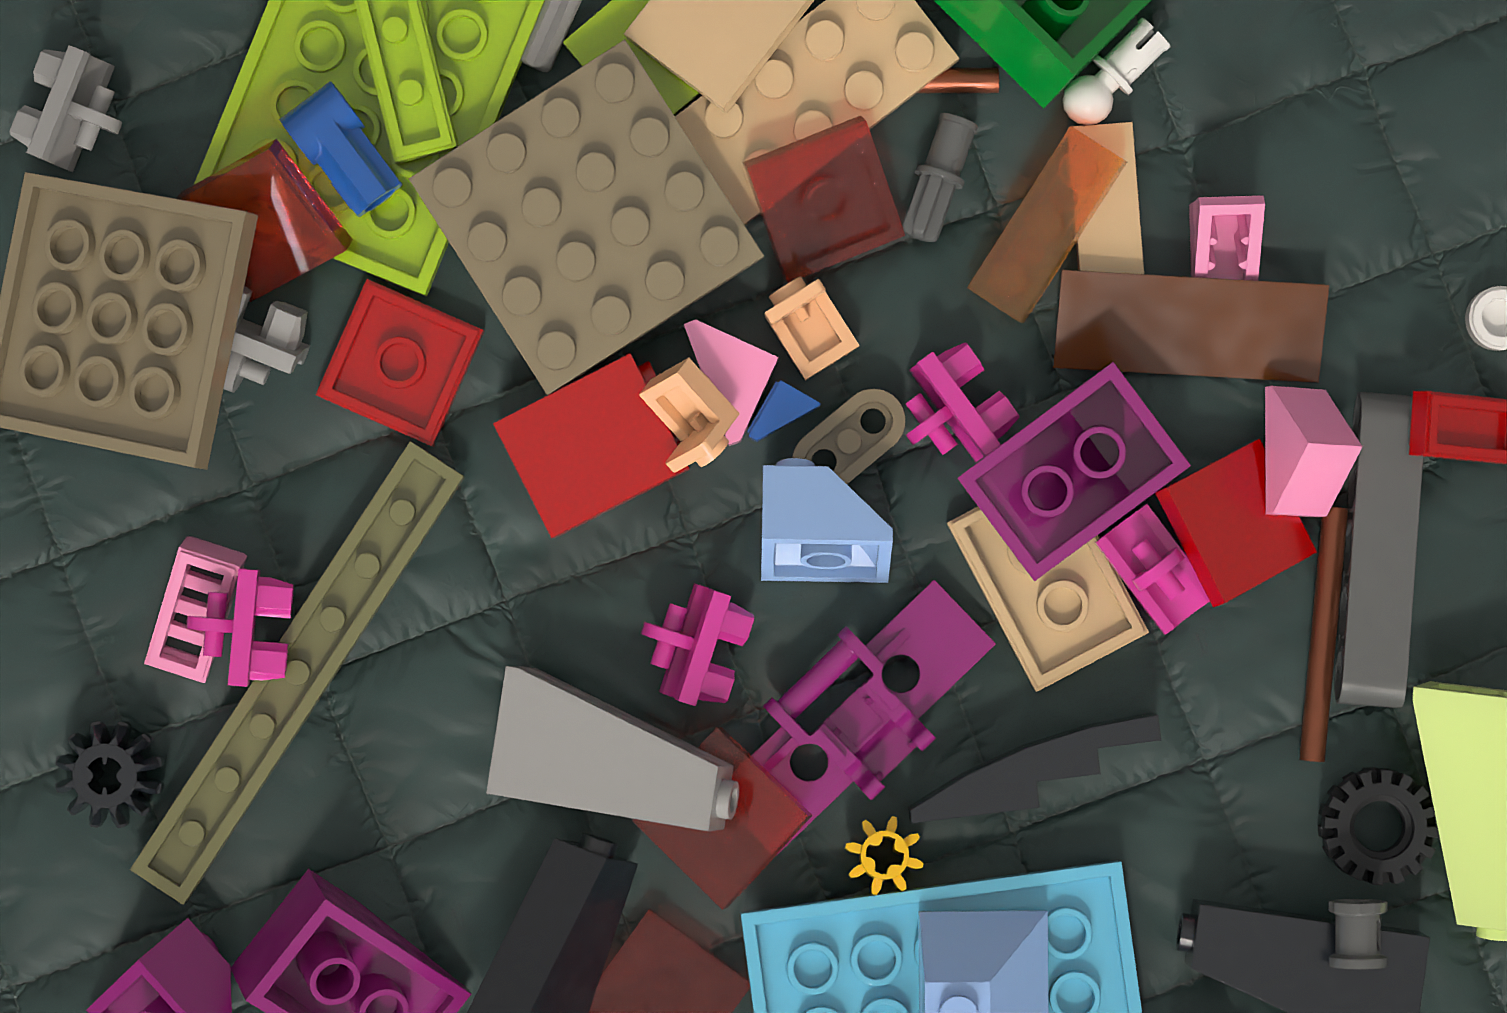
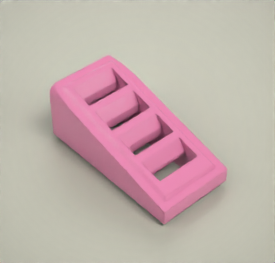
[144,536,247,683]

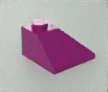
[86,918,232,1013]

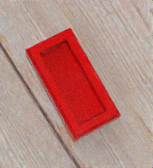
[1409,391,1507,464]

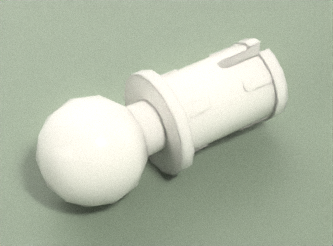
[1062,18,1171,125]

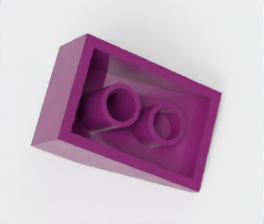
[957,362,1191,582]
[231,869,471,1013]

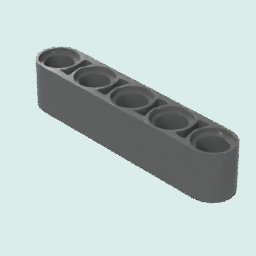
[1334,392,1423,708]

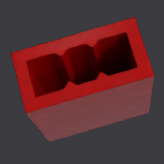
[493,353,690,538]

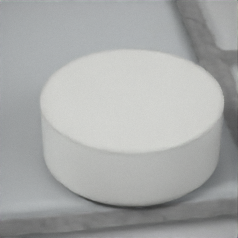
[1465,286,1507,351]

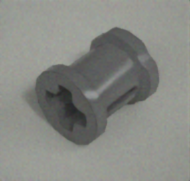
[1328,899,1388,969]

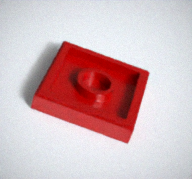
[316,279,485,447]
[1155,439,1317,608]

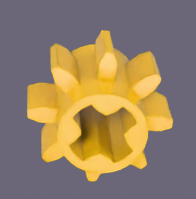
[845,816,924,895]

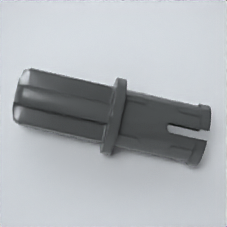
[903,113,979,242]

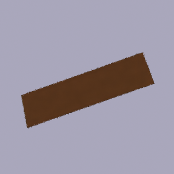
[1053,270,1330,383]

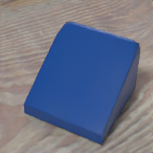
[747,380,821,442]

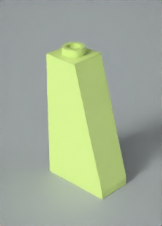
[1412,681,1507,941]

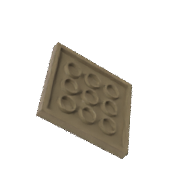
[409,40,764,395]
[0,172,258,470]

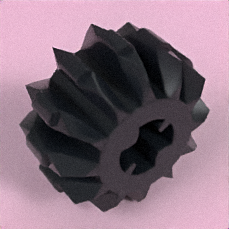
[55,721,165,828]

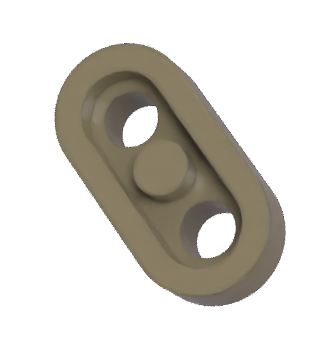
[792,389,905,484]

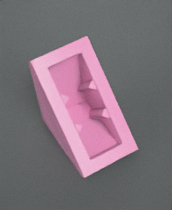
[1189,196,1265,281]
[684,320,778,446]
[1265,386,1363,517]

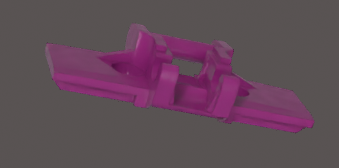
[732,580,996,856]

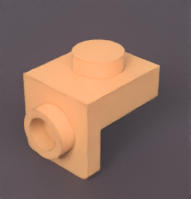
[765,276,859,381]
[639,358,740,473]

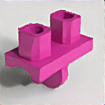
[906,343,1019,462]
[1094,504,1210,635]
[186,568,294,687]
[641,583,755,706]

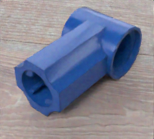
[279,81,403,217]

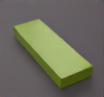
[354,0,458,164]

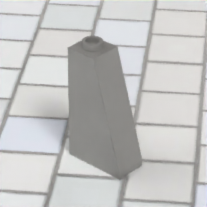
[486,666,739,831]

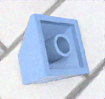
[761,458,893,583]
[918,910,1048,1013]

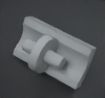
[10,45,123,172]
[224,286,310,393]

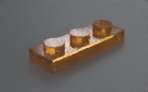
[967,126,1127,323]

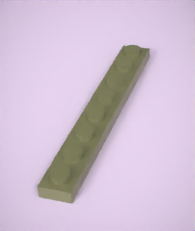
[130,441,465,905]

